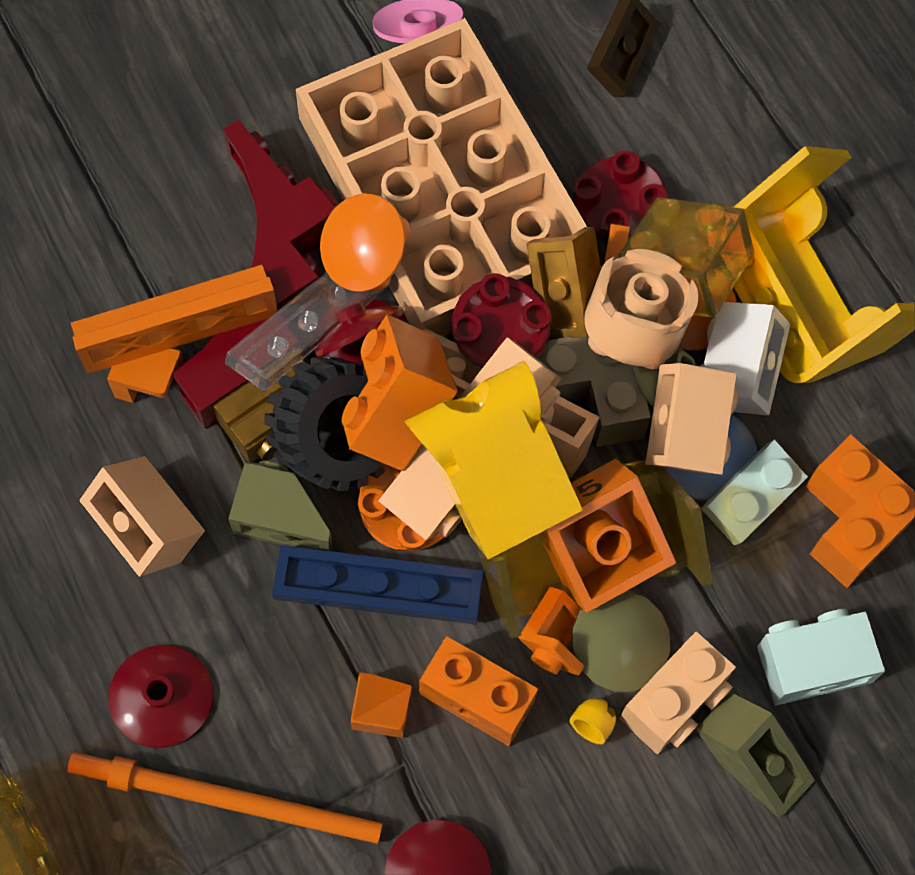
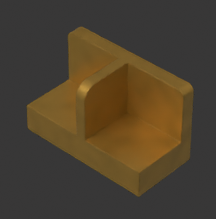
[526,227,601,339]

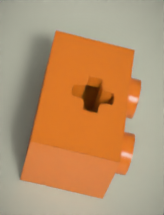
[419,636,538,746]

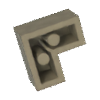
[537,337,651,447]

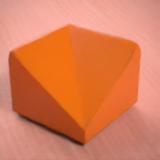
[350,672,412,738]

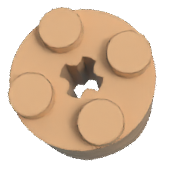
[584,249,698,370]

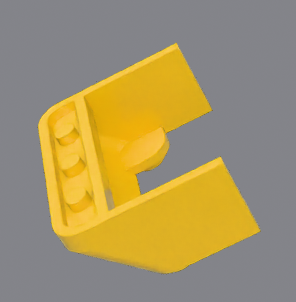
[711,146,915,383]

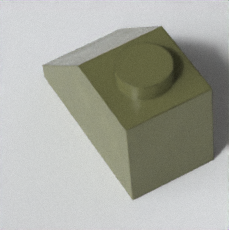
[228,461,333,551]
[696,692,815,818]

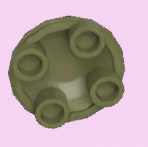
[569,590,670,693]

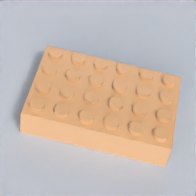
[296,18,587,337]

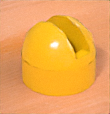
[570,698,616,745]

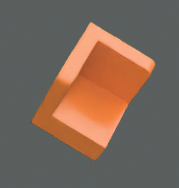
[107,348,185,403]

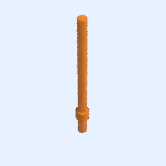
[68,752,383,844]

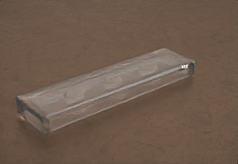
[225,272,385,392]

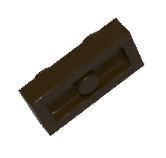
[586,0,660,97]

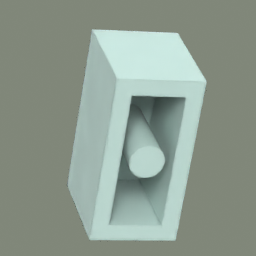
[757,609,885,706]

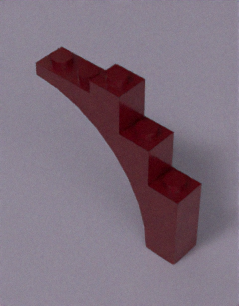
[172,119,339,429]

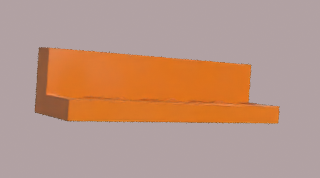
[71,265,278,374]

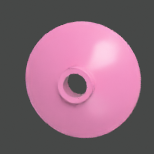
[372,0,464,43]

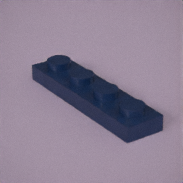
[272,545,483,625]

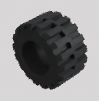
[264,356,385,491]

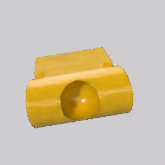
[404,361,583,560]

